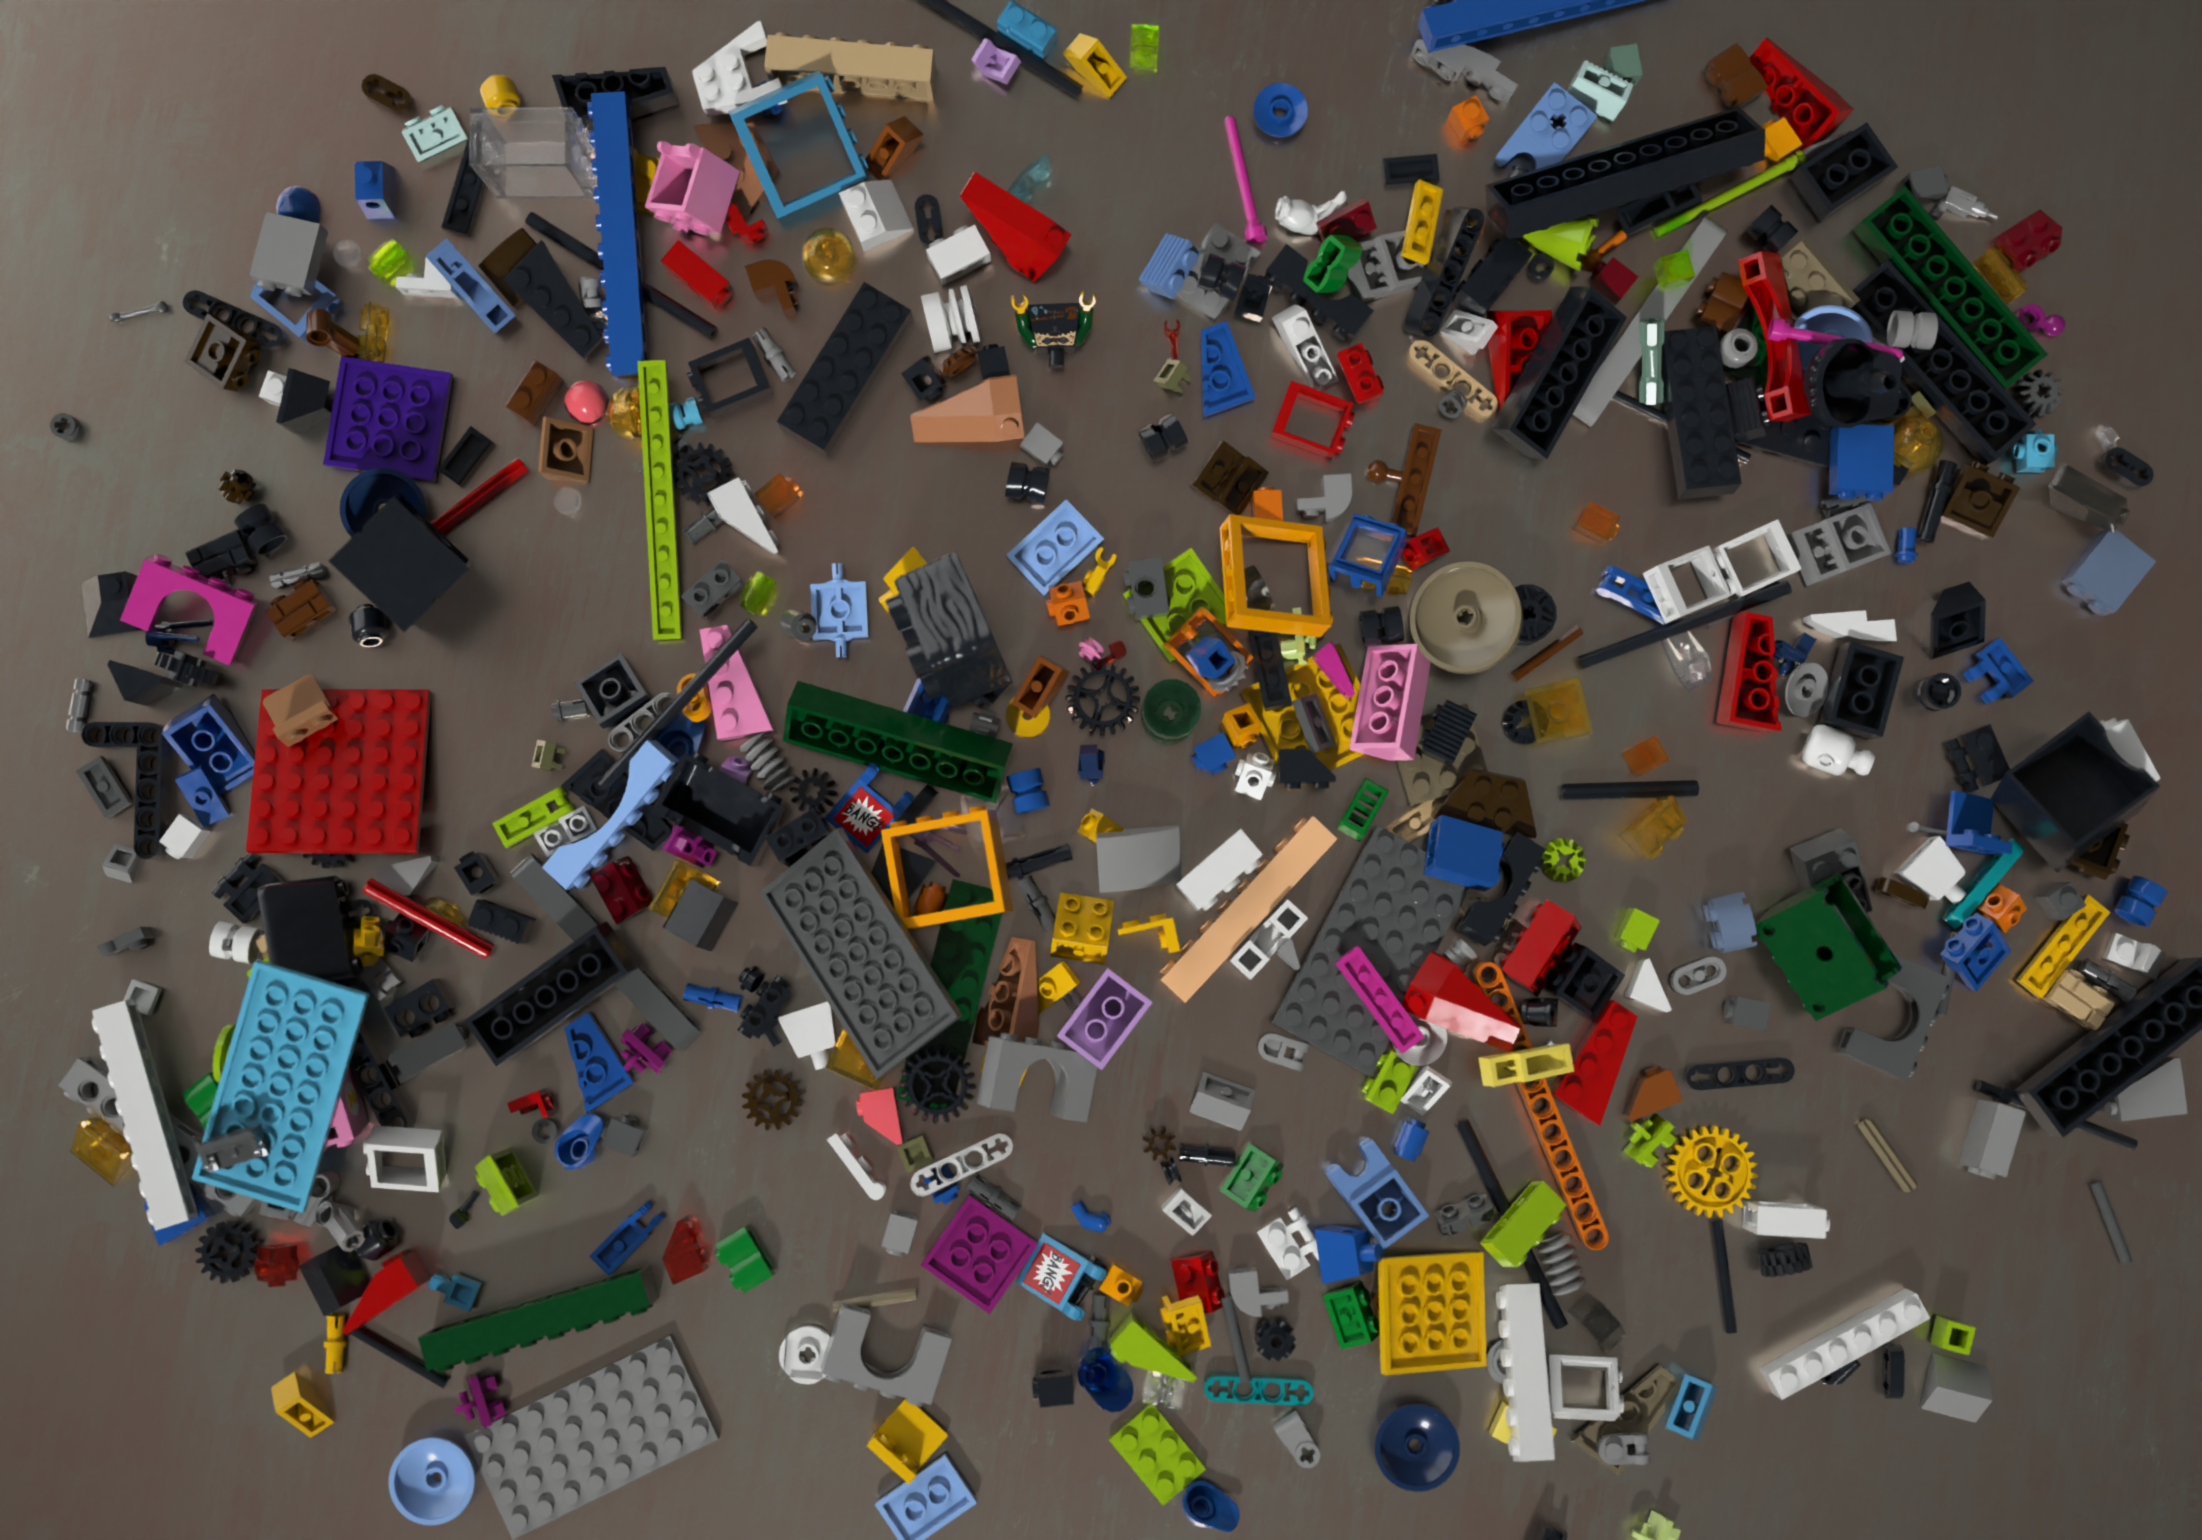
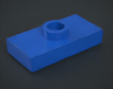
[175,765,231,827]

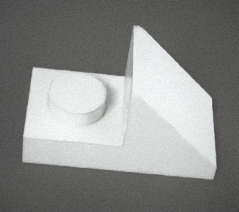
[396,257,458,298]
[1440,309,1498,355]
[2102,933,2166,980]

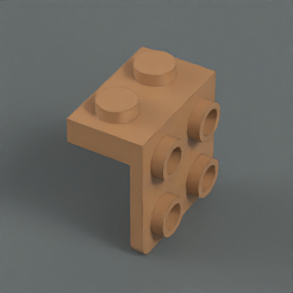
[263,674,338,747]

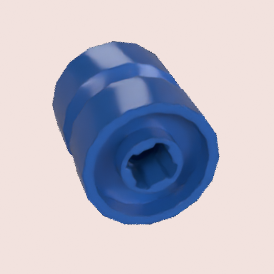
[1006,768,1050,815]
[2114,876,2168,927]

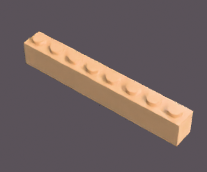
[1160,816,1338,1003]

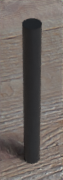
[1711,1219,1737,1334]
[349,1327,450,1389]

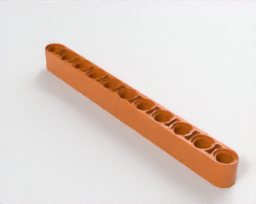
[1473,961,1609,1250]

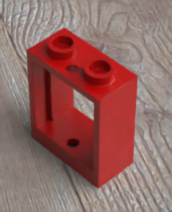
[1270,380,1355,460]

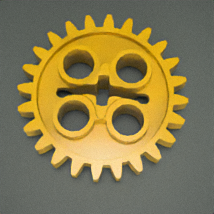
[1664,1125,1758,1218]

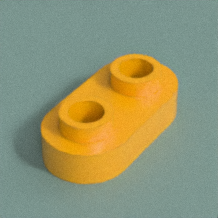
[677,673,712,722]

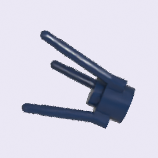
[145,620,213,655]

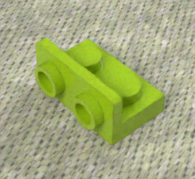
[1361,1048,1419,1114]

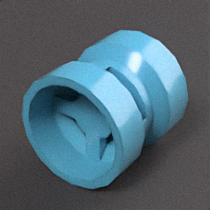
[669,396,703,430]

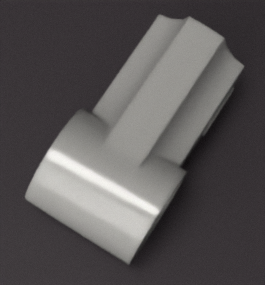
[290,1170,340,1228]
[315,1201,365,1252]

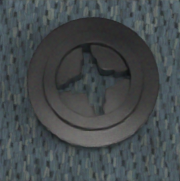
[1503,700,1548,744]

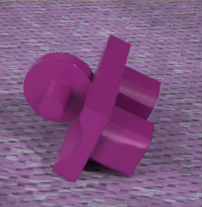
[661,824,716,868]
[621,1023,672,1075]
[454,1374,505,1428]

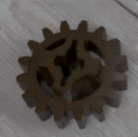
[742,1069,804,1130]

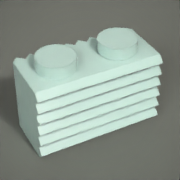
[1567,60,1633,121]

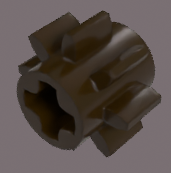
[218,469,256,504]
[1142,1126,1176,1161]

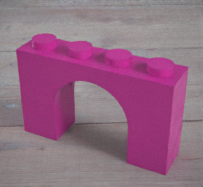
[120,554,260,665]

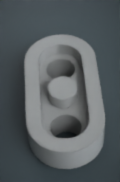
[1670,956,1727,995]

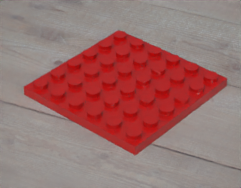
[246,689,431,854]

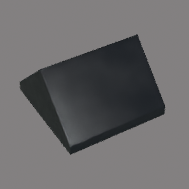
[107,660,184,706]
[663,878,738,951]
[299,1245,371,1316]

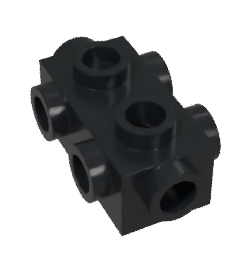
[737,974,792,1047]

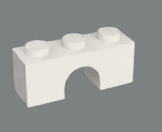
[1228,899,1308,980]

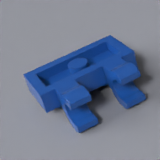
[1963,637,2034,704]

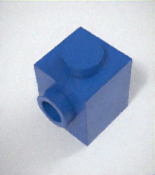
[1185,637,1236,679]
[1191,732,1236,775]

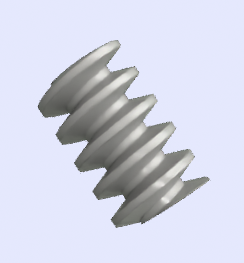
[739,732,797,793]
[1539,1232,1586,1296]

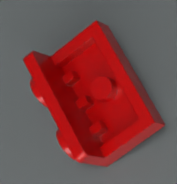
[1337,342,1384,404]
[1171,1251,1225,1314]

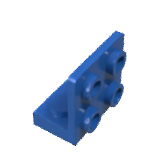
[1946,791,2013,854]

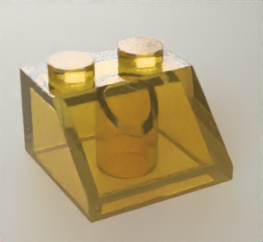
[1524,677,1594,745]
[1618,795,1688,860]

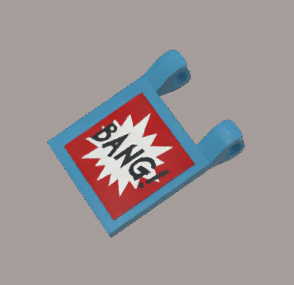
[1016,1233,1107,1321]

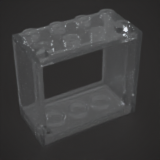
[469,108,598,199]

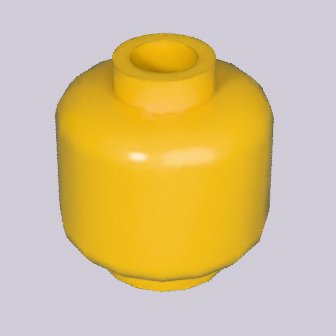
[480,75,521,117]

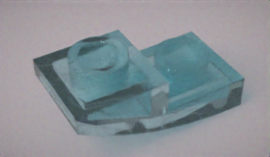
[1008,154,1052,203]

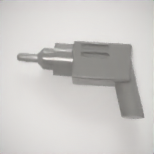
[1929,186,1998,220]

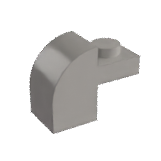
[1295,473,1352,523]
[1227,1267,1289,1317]

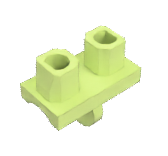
[1280,607,1325,665]
[1631,1510,1681,1540]

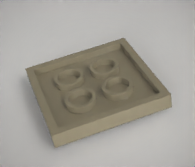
[1396,704,1488,807]

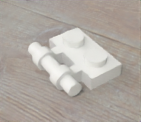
[1256,1206,1319,1280]

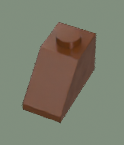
[865,116,924,180]
[1011,656,1070,718]
[1623,1065,1683,1121]

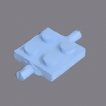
[810,563,869,658]

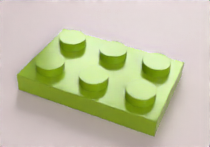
[1108,1401,1206,1506]

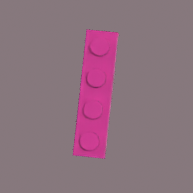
[1334,946,1425,1054]

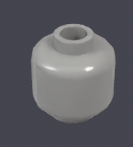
[1719,328,1758,368]

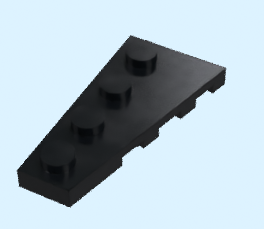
[503,240,604,359]
[561,749,673,851]

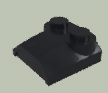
[574,652,650,729]

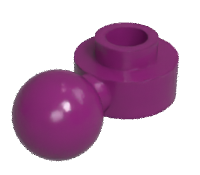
[2015,304,2066,336]

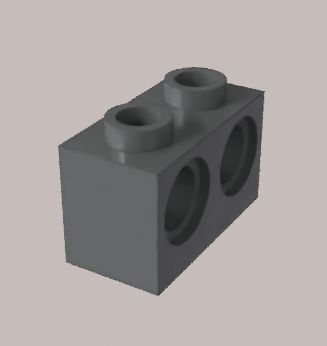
[681,559,745,621]

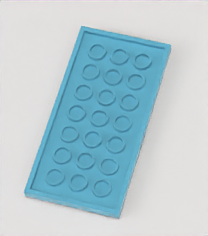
[192,960,370,1213]

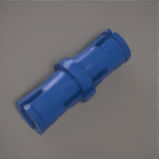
[683,983,743,1013]

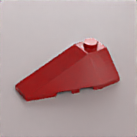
[959,172,1072,282]
[1402,951,1522,1052]

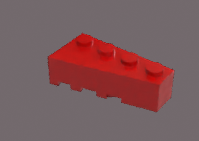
[1549,1000,1638,1126]

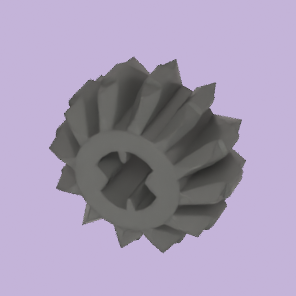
[2013,369,2065,417]

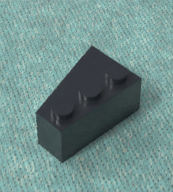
[1452,235,1533,317]

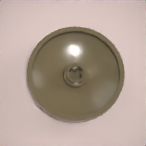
[1410,561,1523,674]

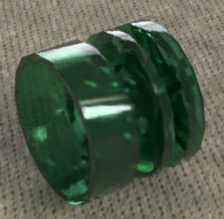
[1141,679,1201,744]

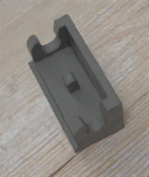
[196,1123,271,1172]

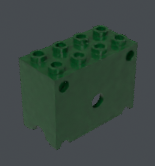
[1755,872,1902,1021]

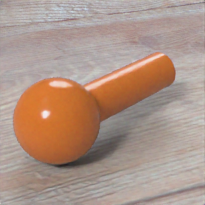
[1581,229,1628,271]

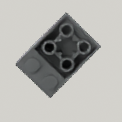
[1790,828,1873,913]

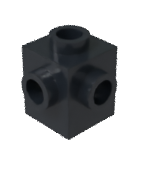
[382,913,430,962]
[1254,1316,1296,1362]

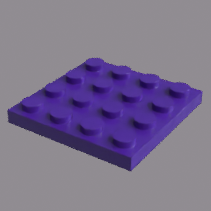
[323,356,453,483]

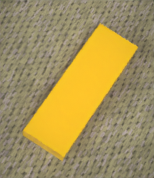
[1401,179,1443,265]

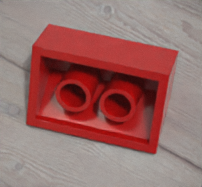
[1501,899,1582,997]

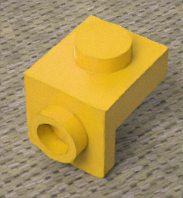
[1077,809,1124,843]

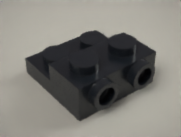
[1545,942,1625,1022]

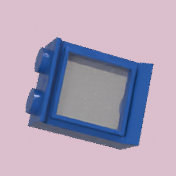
[1329,513,1406,597]

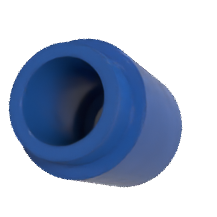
[1394,1118,1430,1162]

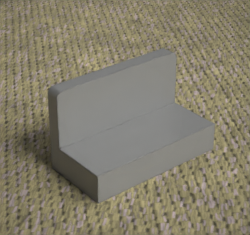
[1189,1072,1256,1131]

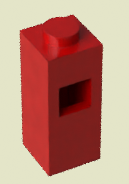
[660,240,733,309]

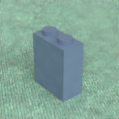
[2061,526,2156,616]

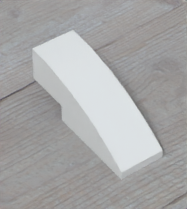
[1803,610,1897,645]

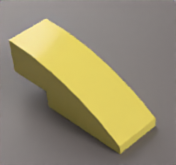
[1479,1043,1574,1087]

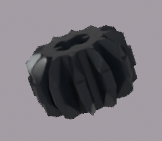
[790,768,838,814]

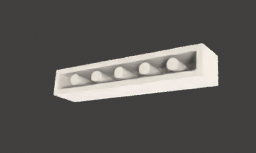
[1496,1283,1555,1461]
[1759,1288,1930,1400]

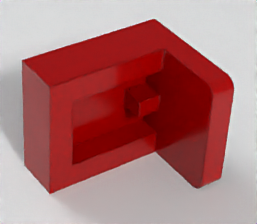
[725,203,769,244]

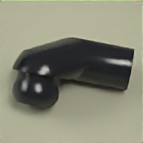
[1820,1359,1861,1385]

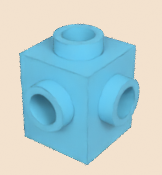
[2013,430,2058,473]

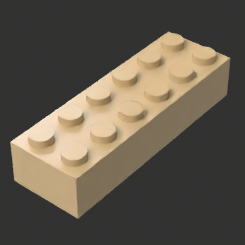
[764,32,937,101]

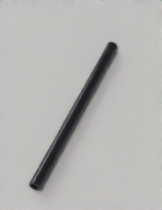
[920,0,1084,98]
[525,212,717,338]
[1577,581,1792,669]
[598,618,758,791]
[1456,1119,1568,1329]

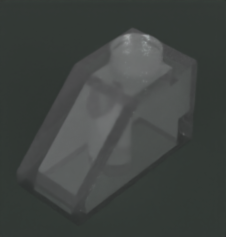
[1660,631,1713,691]

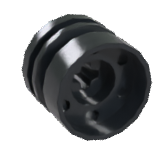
[1514,584,1557,648]

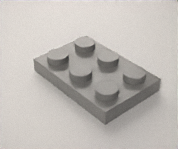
[1175,222,1261,322]

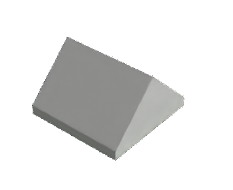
[1919,1352,1993,1423]

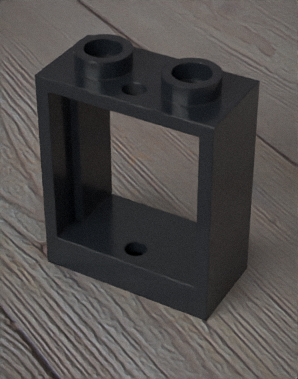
[687,337,773,418]
[765,808,833,867]

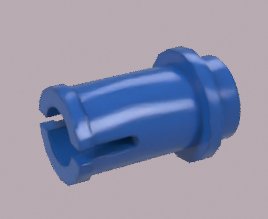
[1895,527,1918,563]

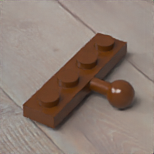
[1367,423,1442,537]

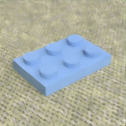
[1006,499,1104,597]
[875,1453,978,1540]

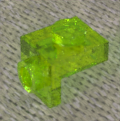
[1129,24,1159,69]

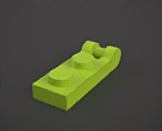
[492,786,575,848]

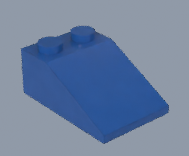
[162,693,255,795]

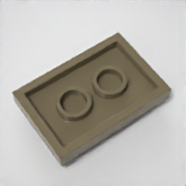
[1781,237,1860,315]

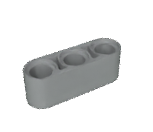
[608,692,681,753]

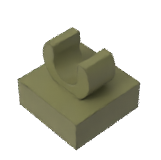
[1153,359,1191,393]
[1902,391,1936,423]
[531,740,566,770]
[896,1135,934,1173]

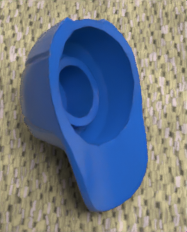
[276,186,320,223]
[656,713,705,761]
[554,1114,604,1170]
[1181,1481,1240,1532]

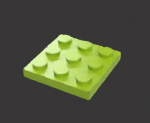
[1123,548,1226,663]

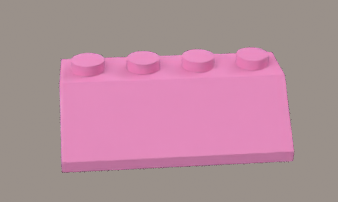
[1349,644,1431,761]

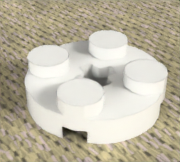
[779,1325,831,1384]

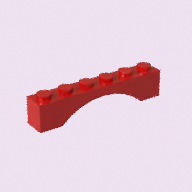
[1738,251,1811,422]

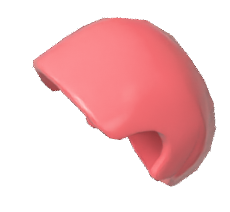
[564,380,608,423]

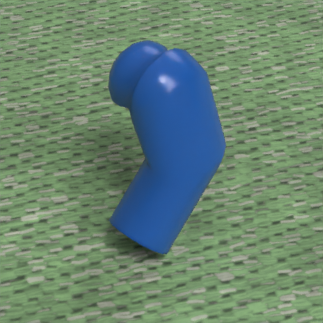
[1070,1200,1111,1232]

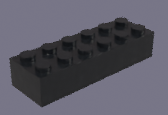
[777,282,913,456]
[1491,286,1627,459]
[1661,326,1742,500]
[464,921,639,1067]

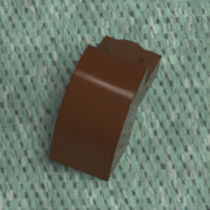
[745,259,799,317]

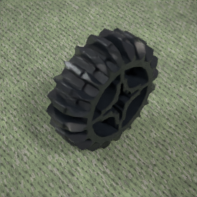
[1065,661,1140,736]
[899,1046,976,1124]

